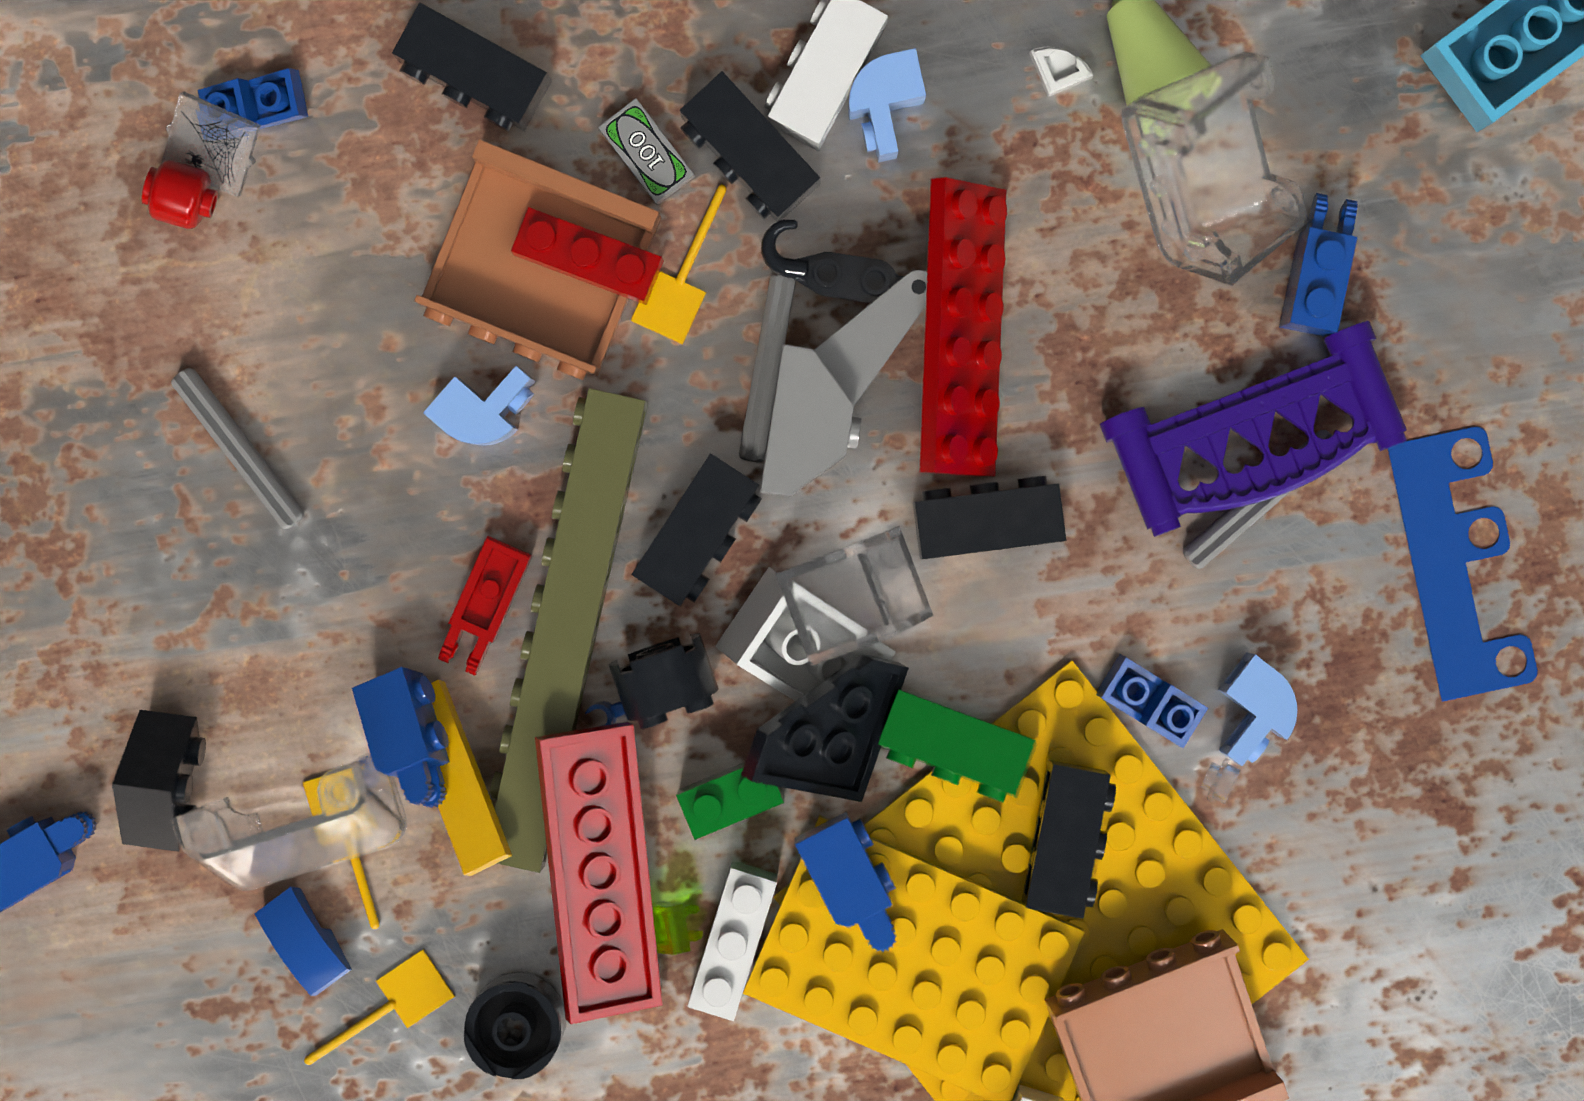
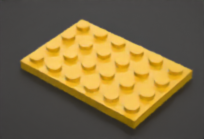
[743,815,1085,1101]

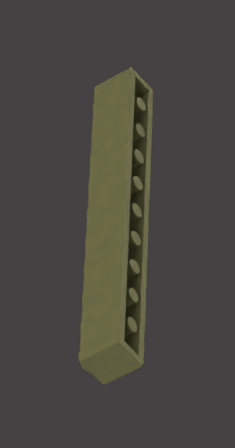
[489,388,648,873]

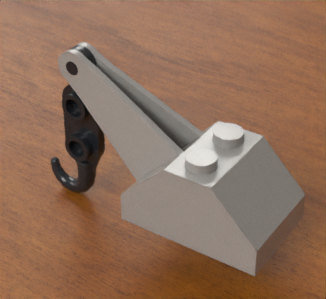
[761,220,927,497]

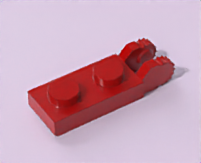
[438,536,533,676]

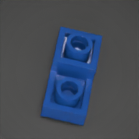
[198,68,309,138]
[1096,654,1208,748]
[254,887,352,996]

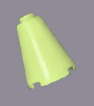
[1107,0,1222,131]

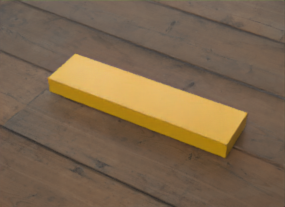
[431,680,513,876]

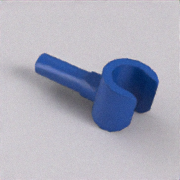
[585,701,625,727]

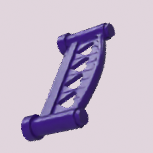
[1099,321,1407,537]

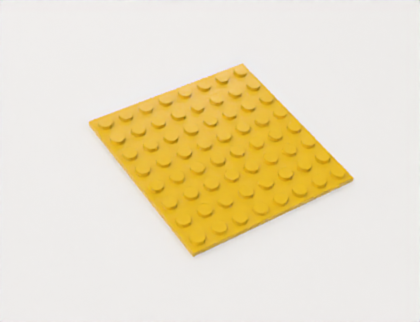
[773,660,1309,1101]

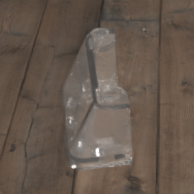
[1121,52,1309,286]
[171,752,407,891]

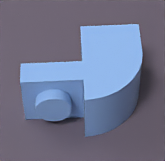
[848,48,926,163]
[423,366,536,446]
[1218,652,1297,766]

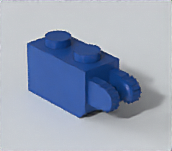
[1279,193,1358,337]
[352,667,450,808]
[0,811,97,913]
[795,811,896,952]

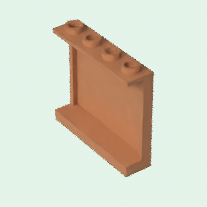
[414,139,662,380]
[1044,929,1289,1101]

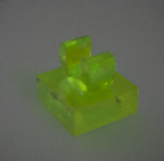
[652,901,703,955]

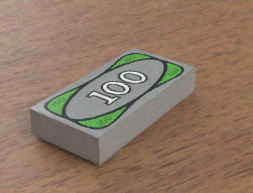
[598,99,695,205]

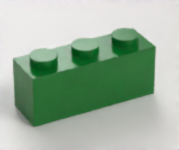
[878,690,1037,803]

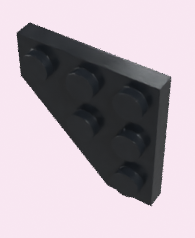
[741,654,909,802]

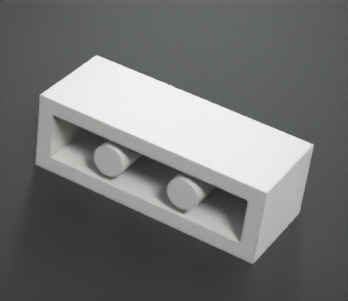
[764,0,888,151]
[687,860,778,1021]

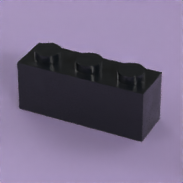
[392,2,552,132]
[679,71,821,222]
[631,453,762,606]
[913,475,1067,560]
[1021,760,1116,919]

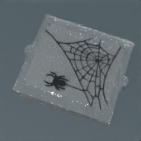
[161,91,261,197]

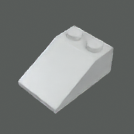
[715,567,896,701]

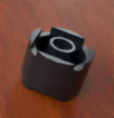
[609,633,719,729]
[464,972,566,1080]

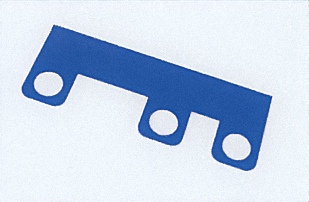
[1388,427,1538,702]

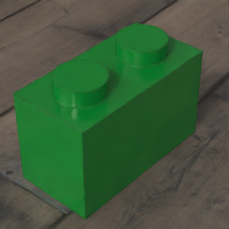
[676,762,785,840]

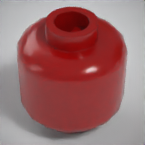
[141,160,218,229]

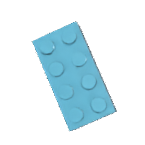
[1420,0,1584,132]

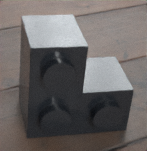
[112,710,206,852]

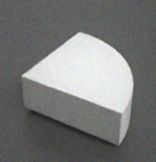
[1029,46,1094,97]

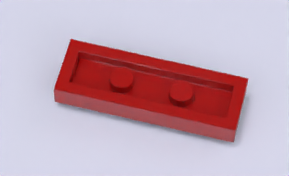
[511,207,664,305]

